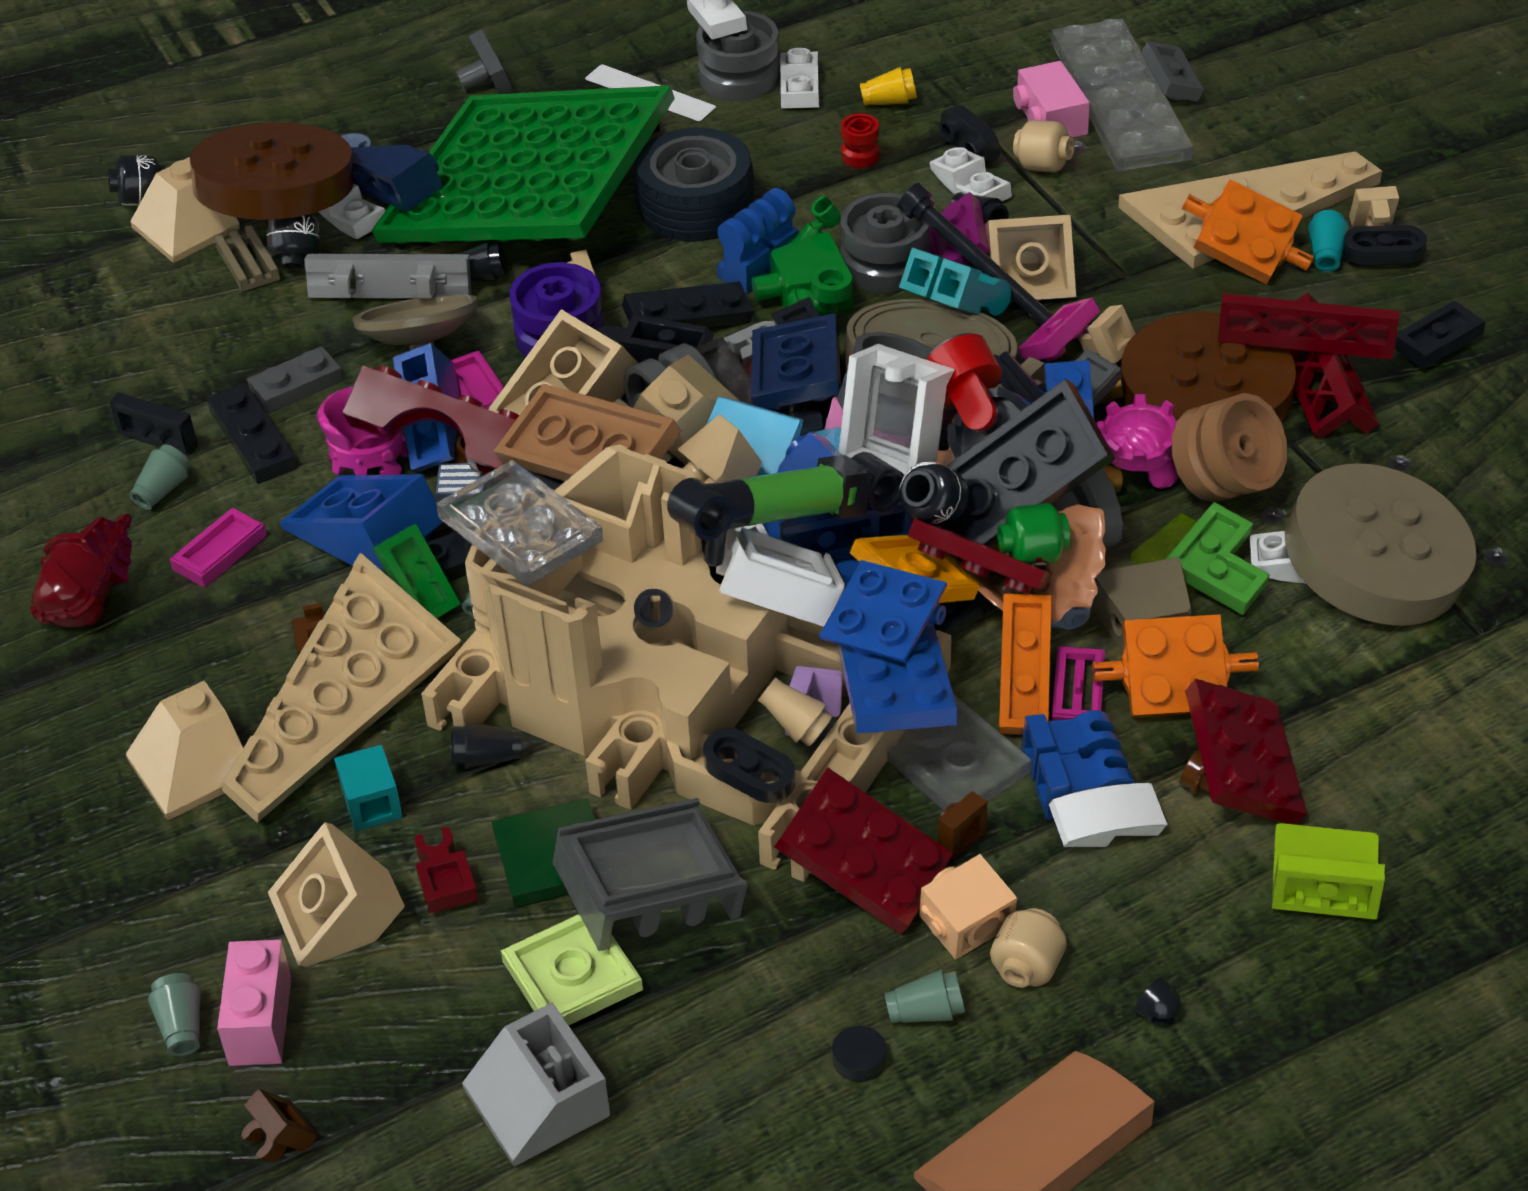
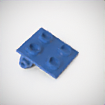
[819,560,947,663]

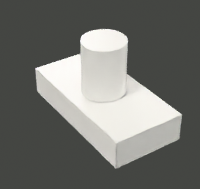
[687,0,747,40]

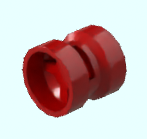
[841,113,880,168]

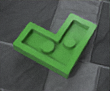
[1166,502,1270,615]

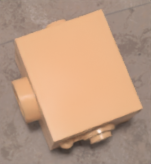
[919,854,1017,960]

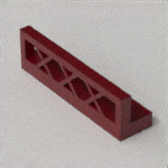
[1289,292,1380,440]
[1217,293,1400,360]

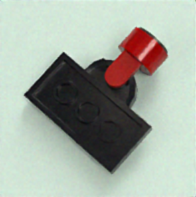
[926,333,1116,562]

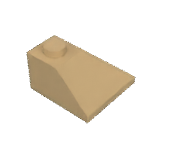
[130,157,240,263]
[633,354,741,466]
[126,681,243,821]
[268,822,405,967]

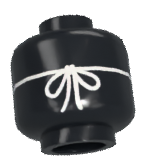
[108,155,165,206]
[267,214,320,268]
[899,462,969,526]

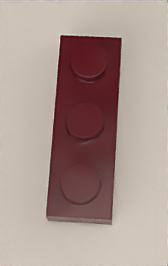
[907,519,1053,595]

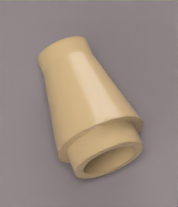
[757,677,833,747]

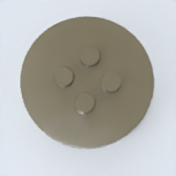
[843,299,1018,409]
[1285,463,1476,626]

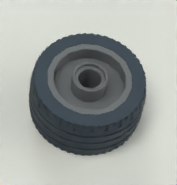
[635,127,754,242]

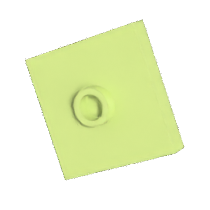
[501,914,643,1025]

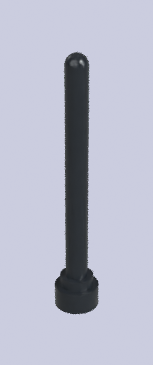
[897,183,1053,326]

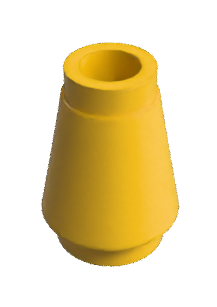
[860,67,917,106]

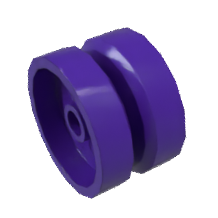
[509,262,604,357]

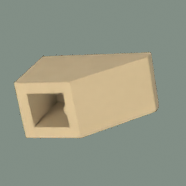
[677,414,762,484]

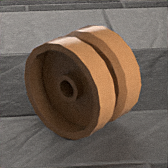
[1172,393,1287,502]

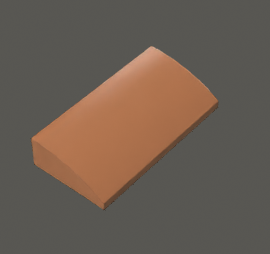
[914,1051,1155,1191]

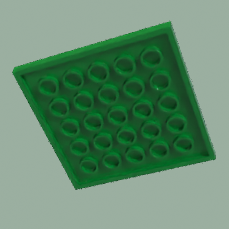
[372,85,675,244]

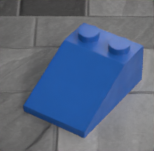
[279,474,445,571]

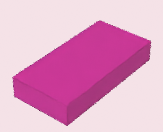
[451,351,504,410]
[170,507,267,588]

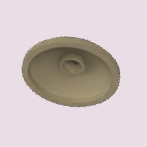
[353,294,478,351]

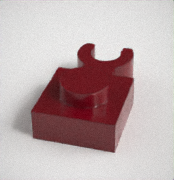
[415,827,478,914]

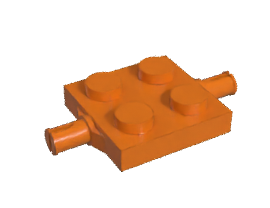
[1181,179,1314,285]
[1092,614,1259,718]

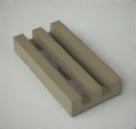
[214,225,280,292]

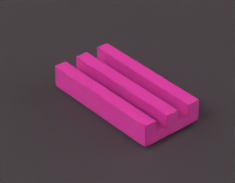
[1051,646,1105,721]

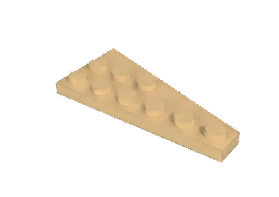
[1118,151,1382,269]
[222,553,462,823]

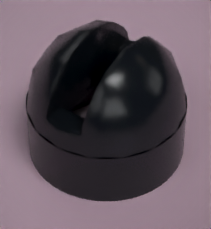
[634,589,675,627]
[1134,977,1181,1025]

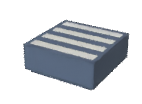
[435,463,485,505]

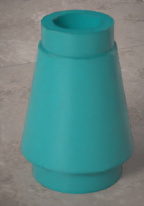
[1307,210,1349,272]

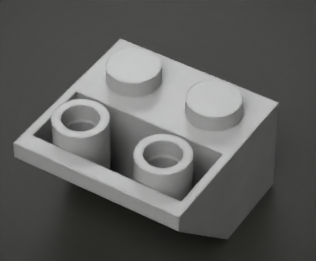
[462,1002,610,1167]

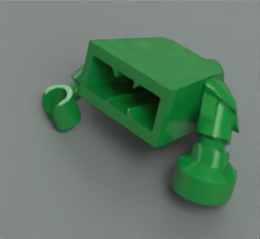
[751,196,854,316]

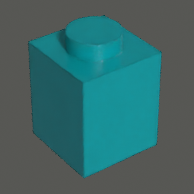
[334,744,403,832]

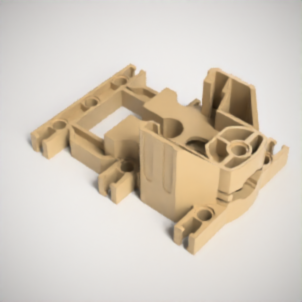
[421,444,951,882]

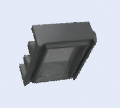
[553,798,748,951]

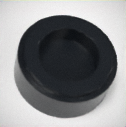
[832,1026,886,1081]

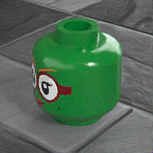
[997,503,1070,566]

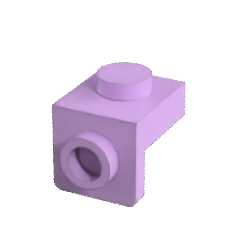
[785,666,844,736]

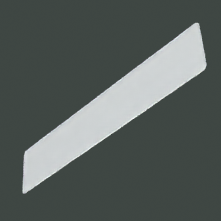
[585,64,716,121]

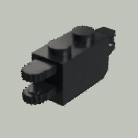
[597,314,743,385]

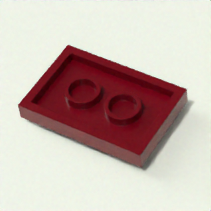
[1185,678,1307,825]
[774,767,953,935]

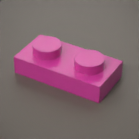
[1017,297,1100,363]

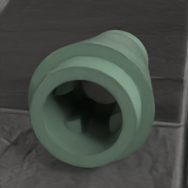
[129,445,190,510]
[885,969,966,1024]
[148,973,201,1056]

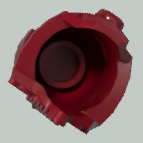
[30,513,132,628]

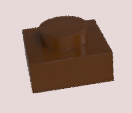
[938,791,988,862]

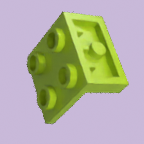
[1272,823,1385,920]

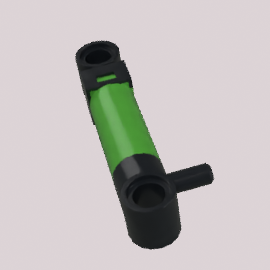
[667,452,904,566]

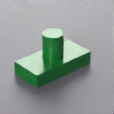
[372,524,461,618]

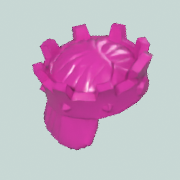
[316,386,409,475]
[1097,394,1179,489]

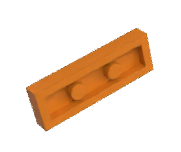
[999,594,1052,735]

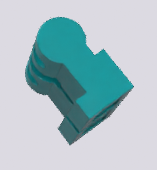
[899,248,1011,316]

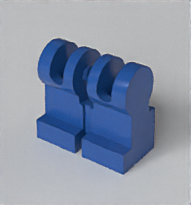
[717,188,799,294]
[1021,710,1135,820]

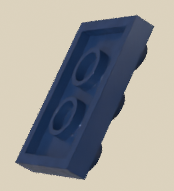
[751,313,841,410]

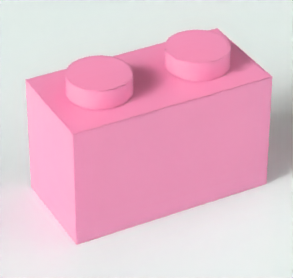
[1013,61,1090,138]
[217,939,292,1066]

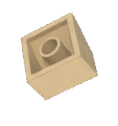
[985,215,1076,302]

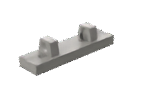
[304,254,472,299]

